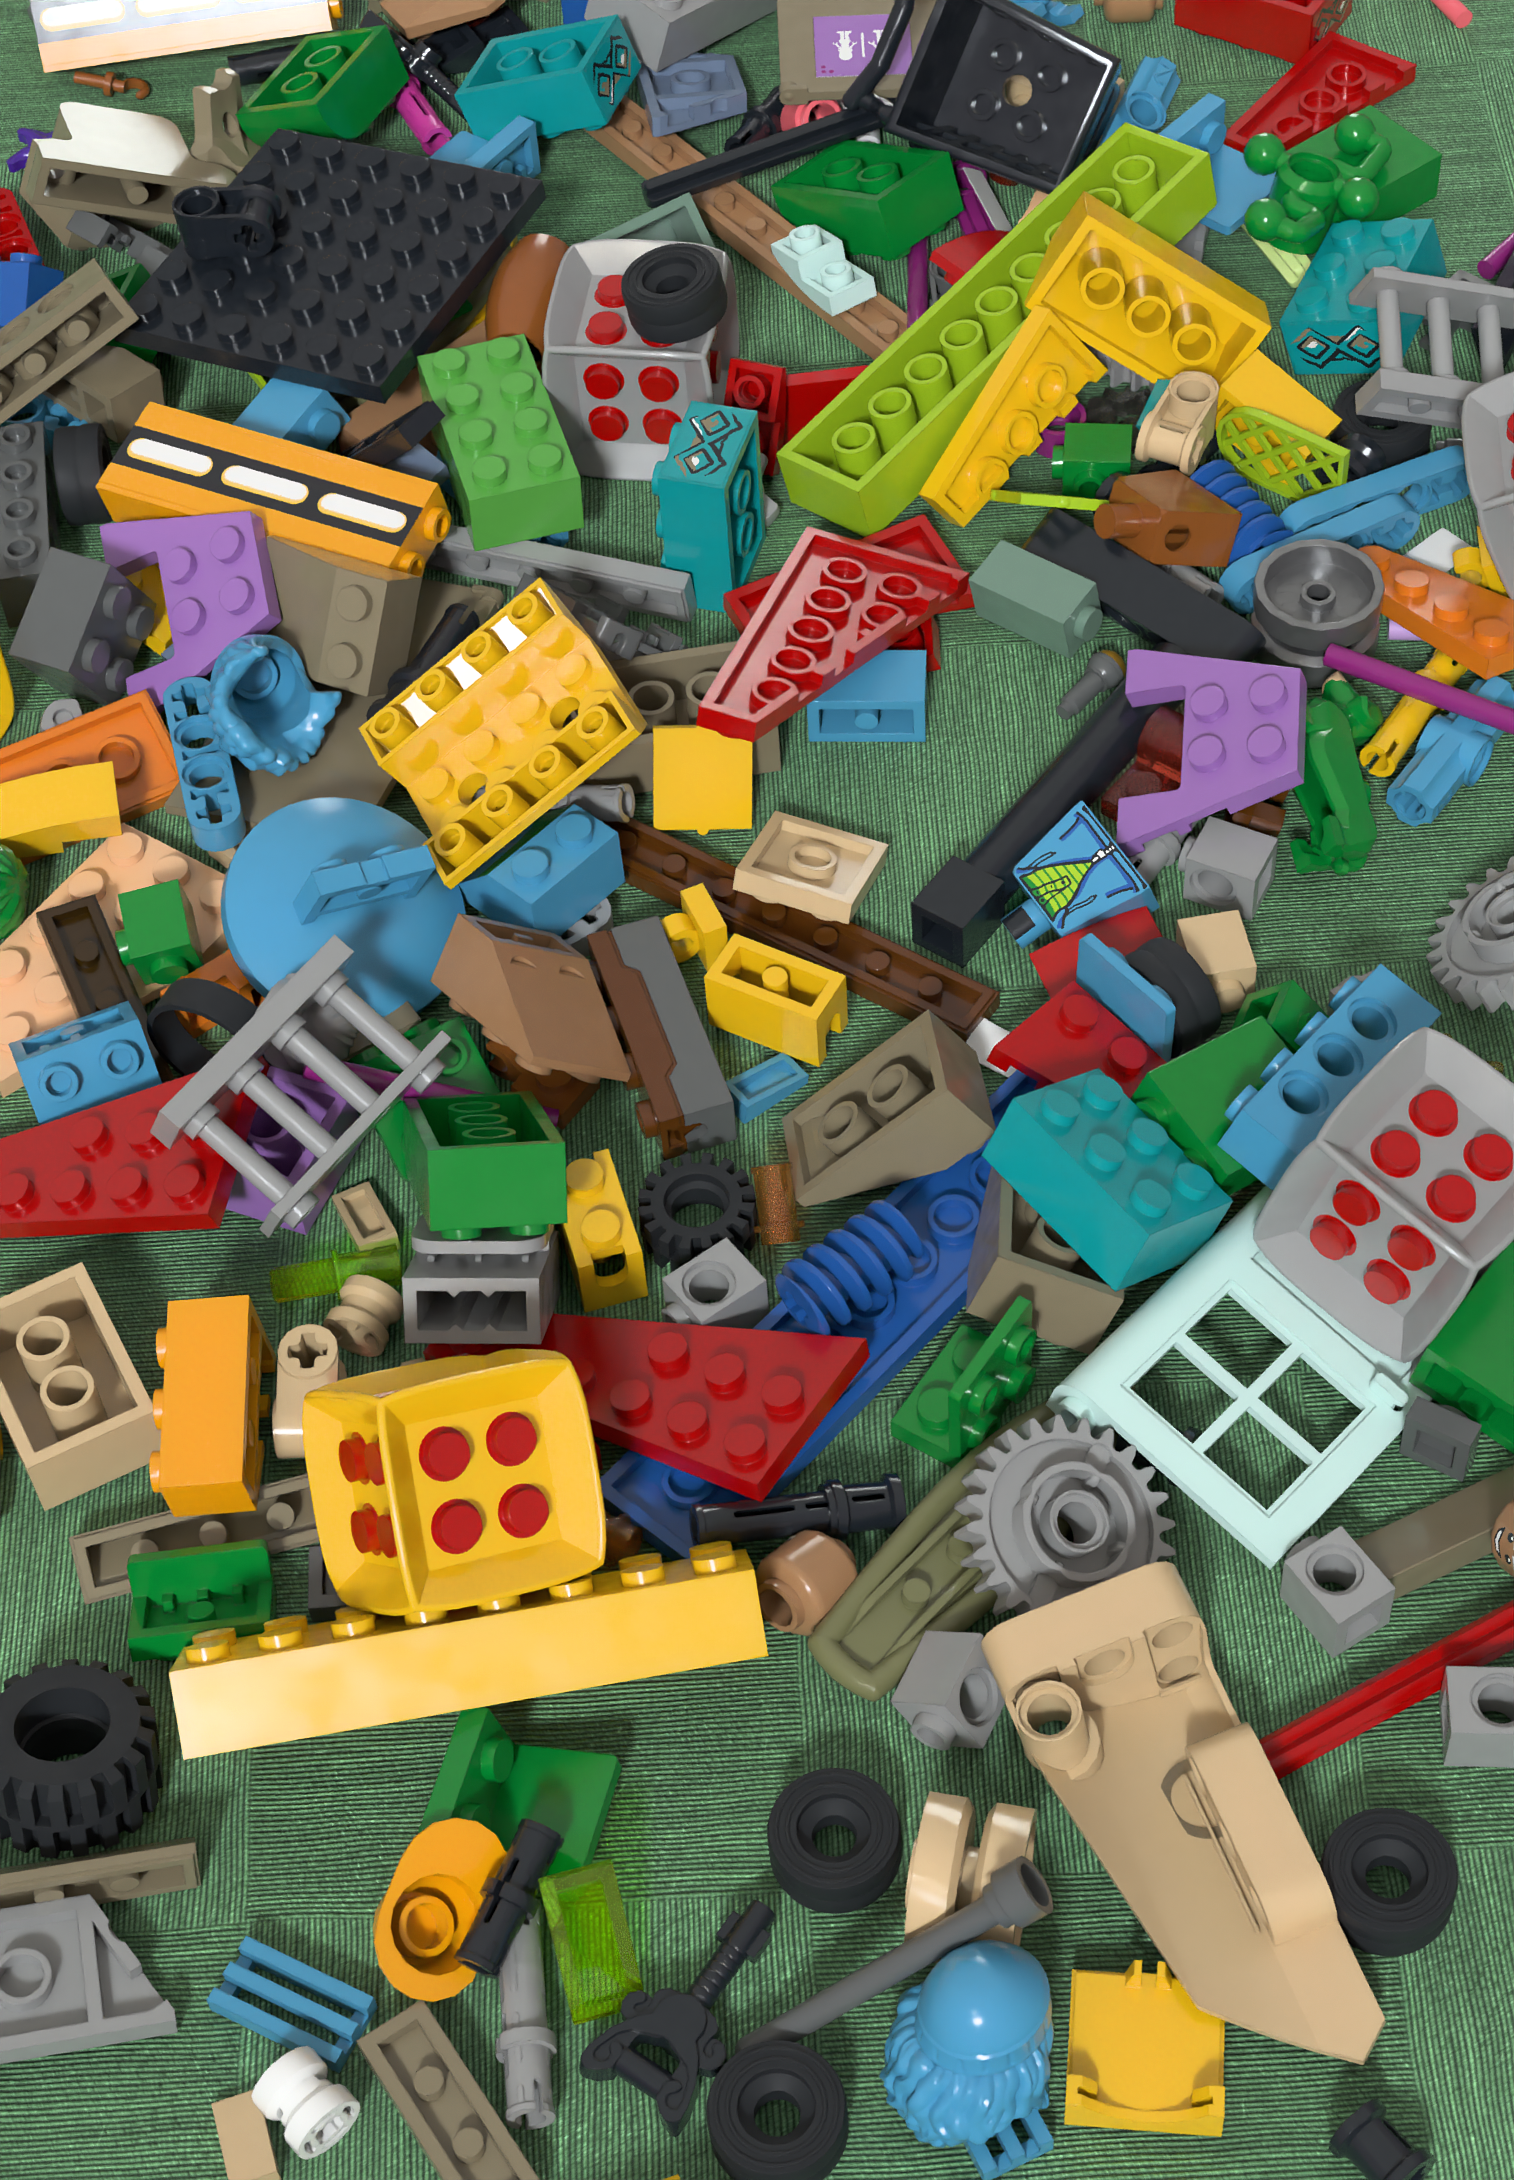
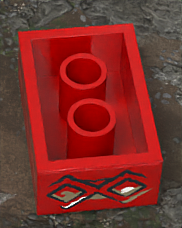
[1174,0,1353,64]

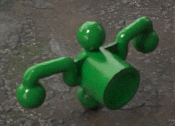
[1243,113,1392,255]

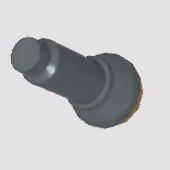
[1056,650,1126,720]

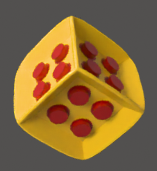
[302,1349,607,1616]

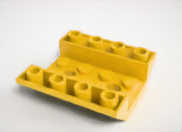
[359,577,648,889]

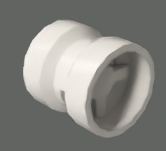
[252,2046,360,2160]

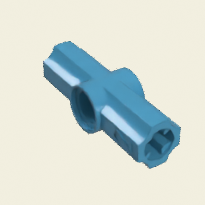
[1096,56,1181,149]
[1386,676,1514,827]

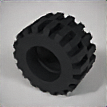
[0,1659,164,1859]

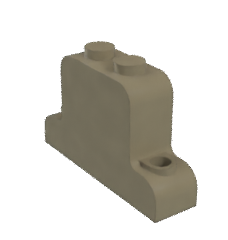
[26,102,237,224]

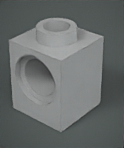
[1178,816,1278,921]
[661,1237,769,1329]
[1280,1526,1396,1658]
[890,1631,1005,1750]
[1439,1666,1514,1768]

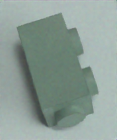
[969,539,1103,659]

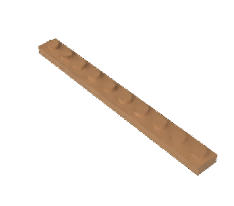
[583,95,907,360]

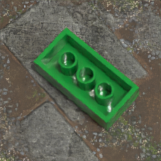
[403,1091,568,1240]

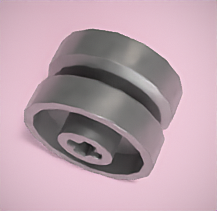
[1251,539,1385,688]

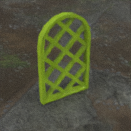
[1216,406,1350,502]

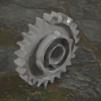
[1426,856,1514,1013]
[954,1415,1176,1616]

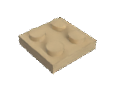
[733,810,889,924]

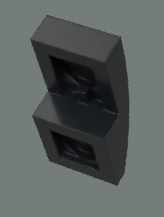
[423,5,530,74]

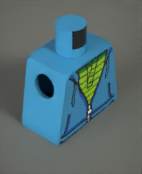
[1000,800,1160,949]

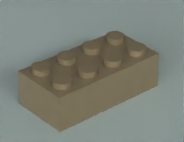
[563,641,781,794]

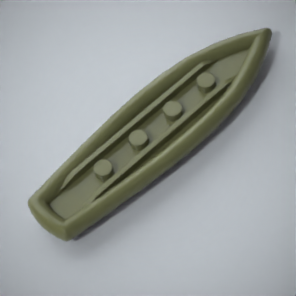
[807,1385,1135,1702]

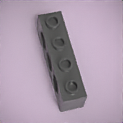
[0,421,61,628]

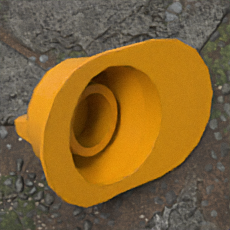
[373,1817,507,2002]

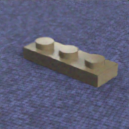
[357,2000,539,2180]

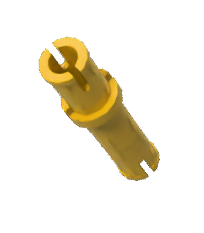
[1359,649,1468,777]

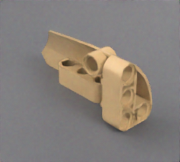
[981,1561,1386,2065]

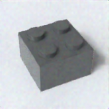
[8,547,157,706]

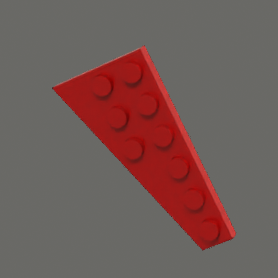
[696,526,970,743]
[0,1056,270,1238]
[423,1313,870,1503]

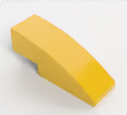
[0,761,122,858]

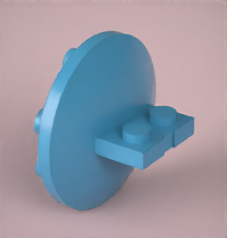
[221,797,466,1018]

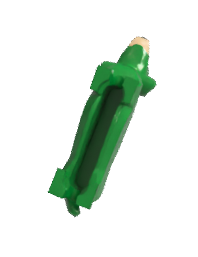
[1290,671,1384,876]

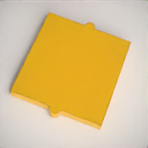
[653,725,752,835]

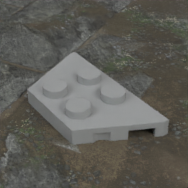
[0,1894,178,2064]

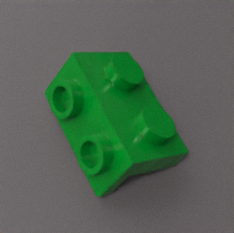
[127,1539,278,1662]

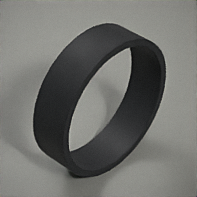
[147,978,272,1076]

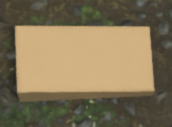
[331,1181,401,1264]
[211,2089,282,2180]

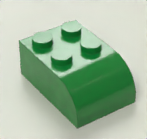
[235,25,410,147]
[771,140,964,261]

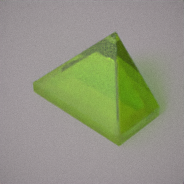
[538,1859,644,2025]

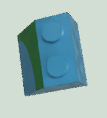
[459,804,625,937]

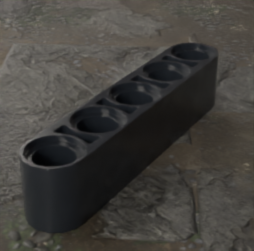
[1021,507,1267,662]

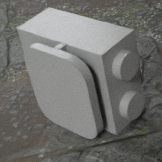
[402,1214,561,1344]

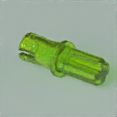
[269,1243,402,1303]

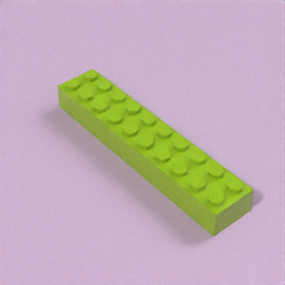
[776,122,1217,537]

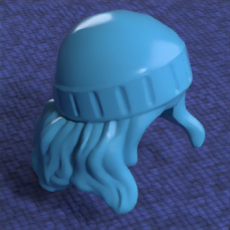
[205,634,342,777]
[879,1939,1054,2148]

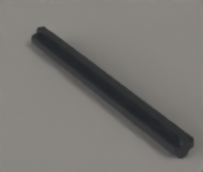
[641,98,896,208]

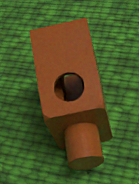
[1094,470,1242,567]

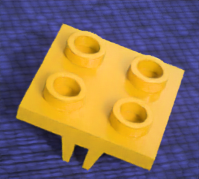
[1064,1960,1225,2137]

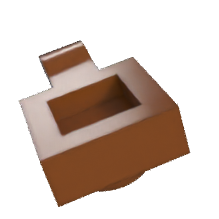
[486,1040,600,1130]

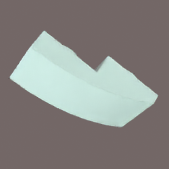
[771,224,877,317]

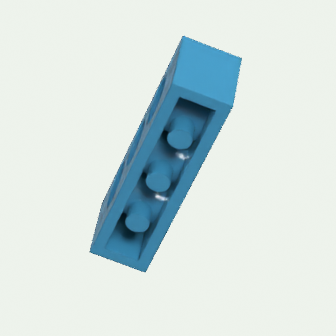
[1217,963,1442,1191]

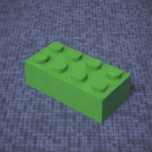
[417,334,584,552]

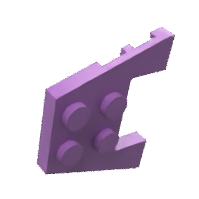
[99,511,282,721]
[1116,649,1307,857]

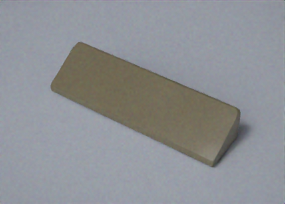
[1355,1465,1514,1600]
[68,1474,320,1605]
[0,1837,201,1909]

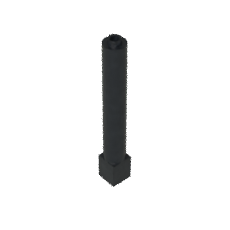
[911,642,1190,968]

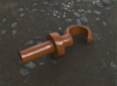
[74,71,150,99]

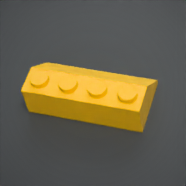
[1024,191,1272,388]

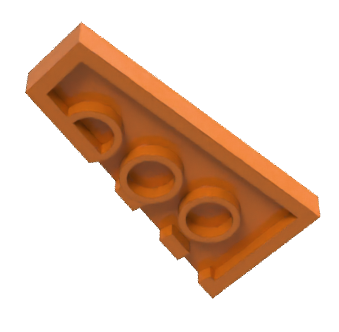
[1358,545,1514,680]

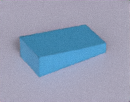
[725,1053,809,1124]

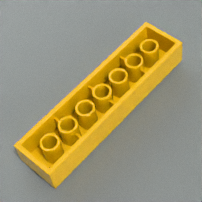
[169,1541,768,1760]

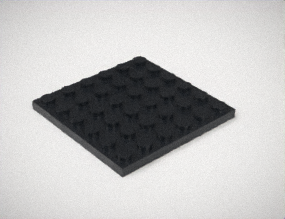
[114,128,547,404]

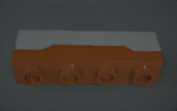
[587,915,737,1161]

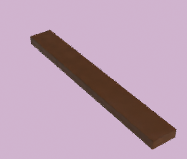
[602,818,1000,1042]

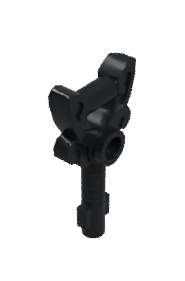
[359,9,468,123]
[579,1900,776,2137]

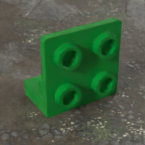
[890,1295,1037,1468]
[417,1707,622,1895]

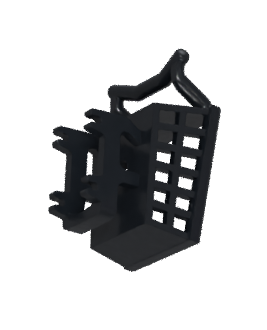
[842,0,1122,195]

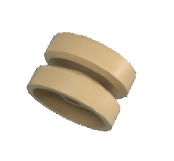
[904,1791,1037,1963]

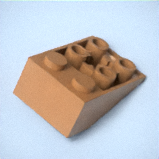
[430,913,631,1084]

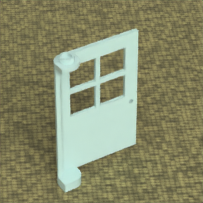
[1046,1186,1433,1570]

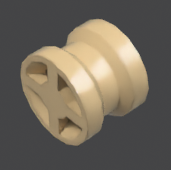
[323,1274,404,1357]

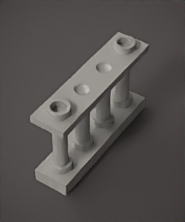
[1349,266,1514,429]
[150,934,451,1238]

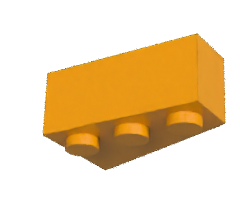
[149,1295,277,1517]

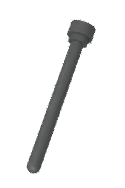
[735,1856,1053,2054]

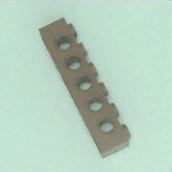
[0,258,139,424]

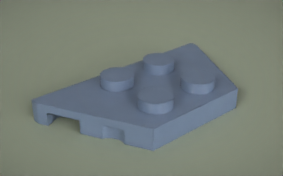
[635,52,747,137]

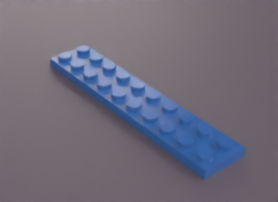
[600,1070,1038,1561]

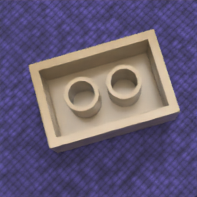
[0,1262,161,1511]

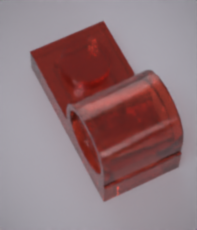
[1101,706,1184,822]

